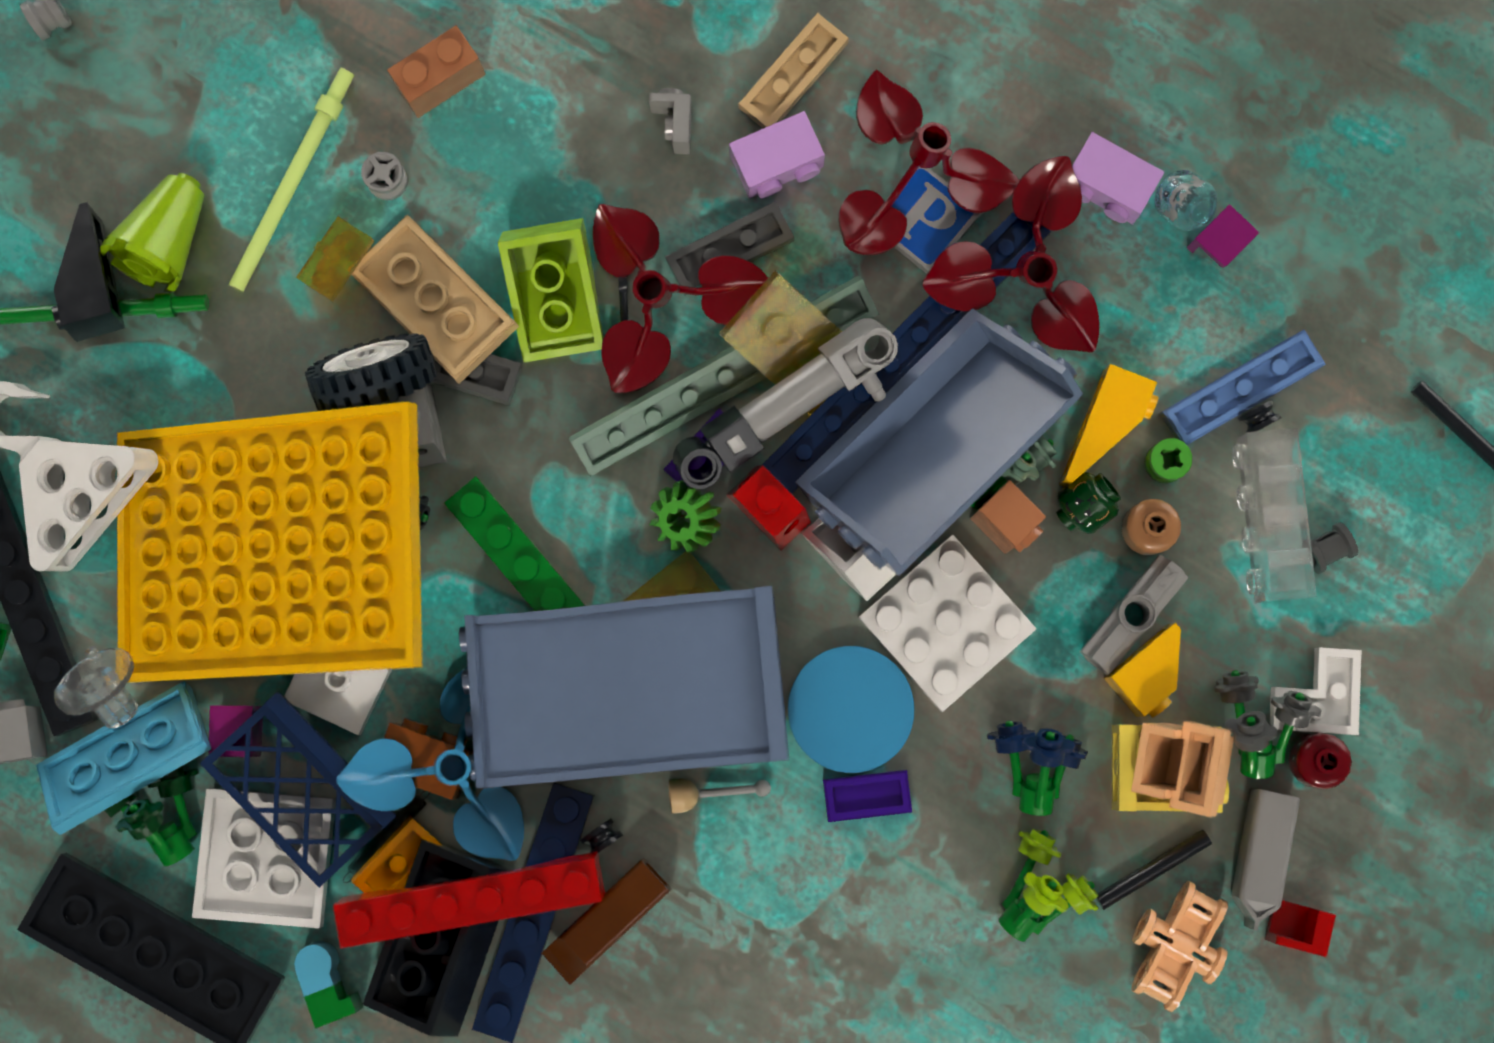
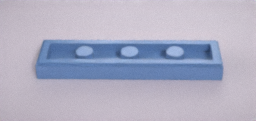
[1160,330,1326,445]

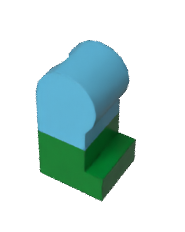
[294,941,364,1029]

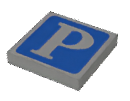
[885,167,982,274]

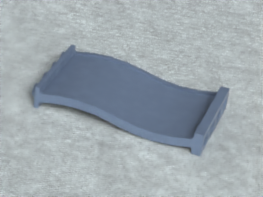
[459,586,789,789]

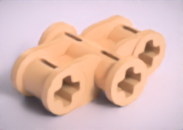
[1131,881,1228,1012]

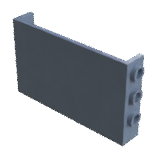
[795,308,1083,576]

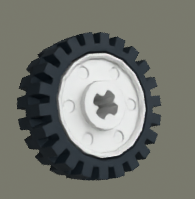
[305,333,437,411]

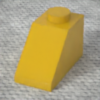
[1104,623,1181,718]

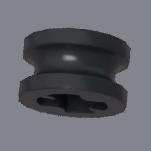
[1238,400,1282,436]
[580,818,623,853]

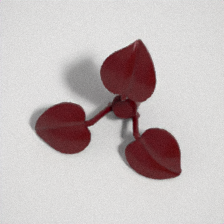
[838,70,1019,255]
[922,156,1100,353]
[593,204,771,393]

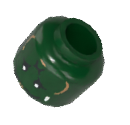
[1056,472,1121,534]

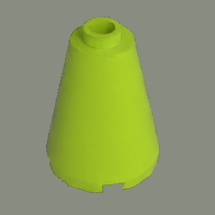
[100,173,204,292]

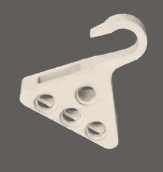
[0,381,158,571]

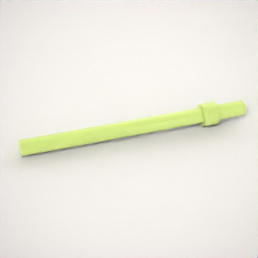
[228,68,355,292]

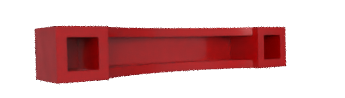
[333,851,605,948]

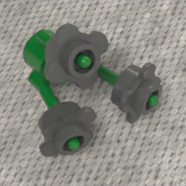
[1214,670,1322,779]

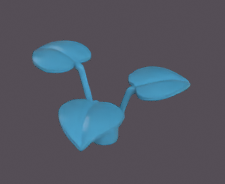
[337,667,524,861]

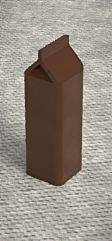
[542,858,672,985]

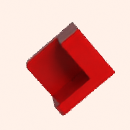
[1265,900,1336,957]

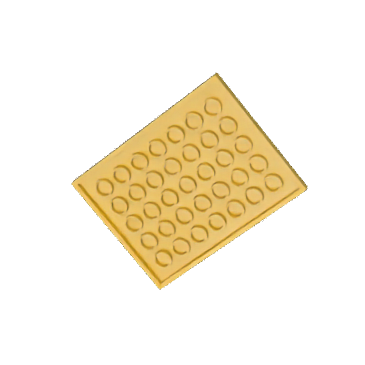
[117,402,422,683]

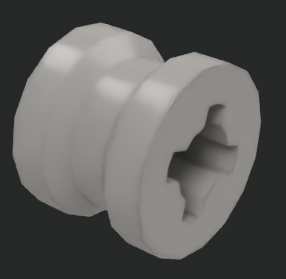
[19,0,72,41]
[361,152,408,200]

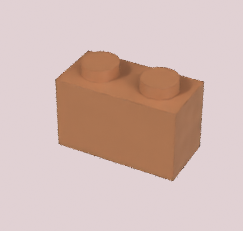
[387,25,486,118]
[970,480,1046,554]

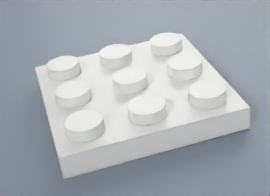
[858,535,1037,712]
[192,788,336,928]

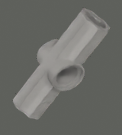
[1079,554,1189,675]

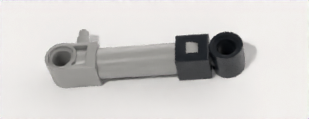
[673,318,898,489]

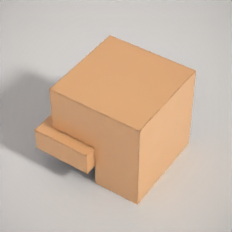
[1131,721,1234,817]

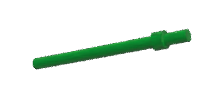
[0,292,209,325]

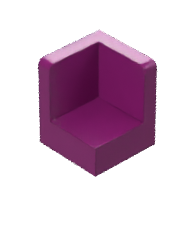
[1187,204,1260,268]
[208,705,263,757]

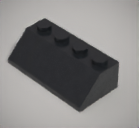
[362,840,511,1036]

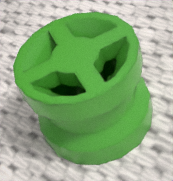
[1144,438,1192,483]

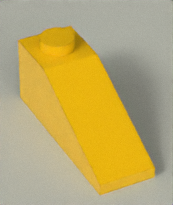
[1058,364,1159,487]

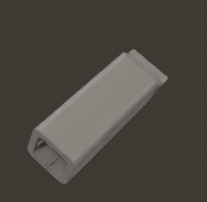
[1231,788,1300,931]

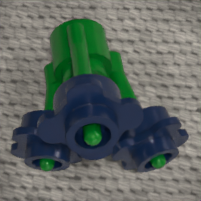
[987,720,1088,816]

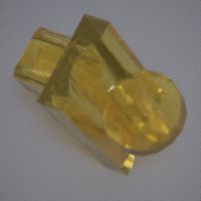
[296,216,374,302]

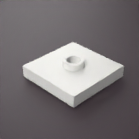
[284,669,392,735]

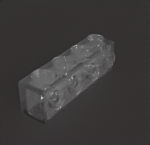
[1232,428,1317,604]

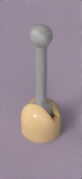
[668,779,771,814]

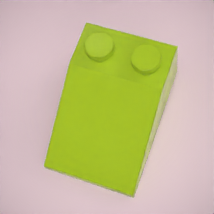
[497,218,604,363]

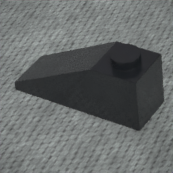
[52,202,125,342]

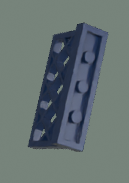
[200,691,396,888]

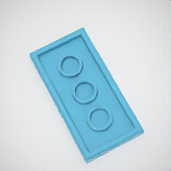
[36,680,212,835]

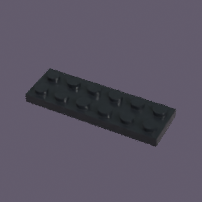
[17,853,286,1043]

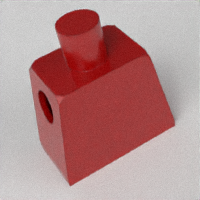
[726,465,811,551]

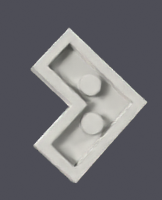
[1269,647,1362,735]

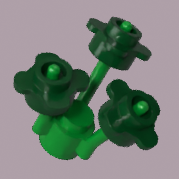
[104,765,199,867]

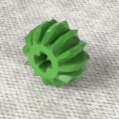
[650,480,722,553]

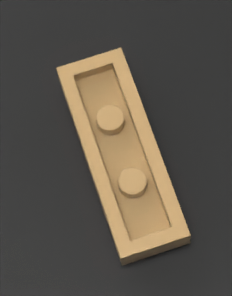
[738,13,849,128]

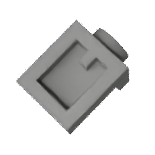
[649,88,692,154]

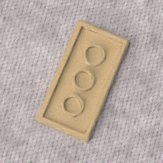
[348,214,519,384]

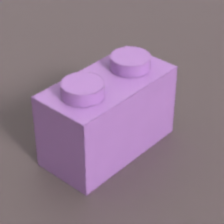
[729,111,825,199]
[1072,132,1165,225]

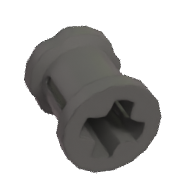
[1300,522,1358,574]

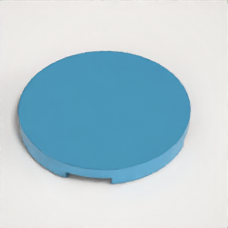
[788,646,914,773]

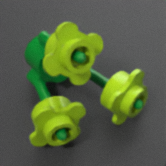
[998,828,1099,942]

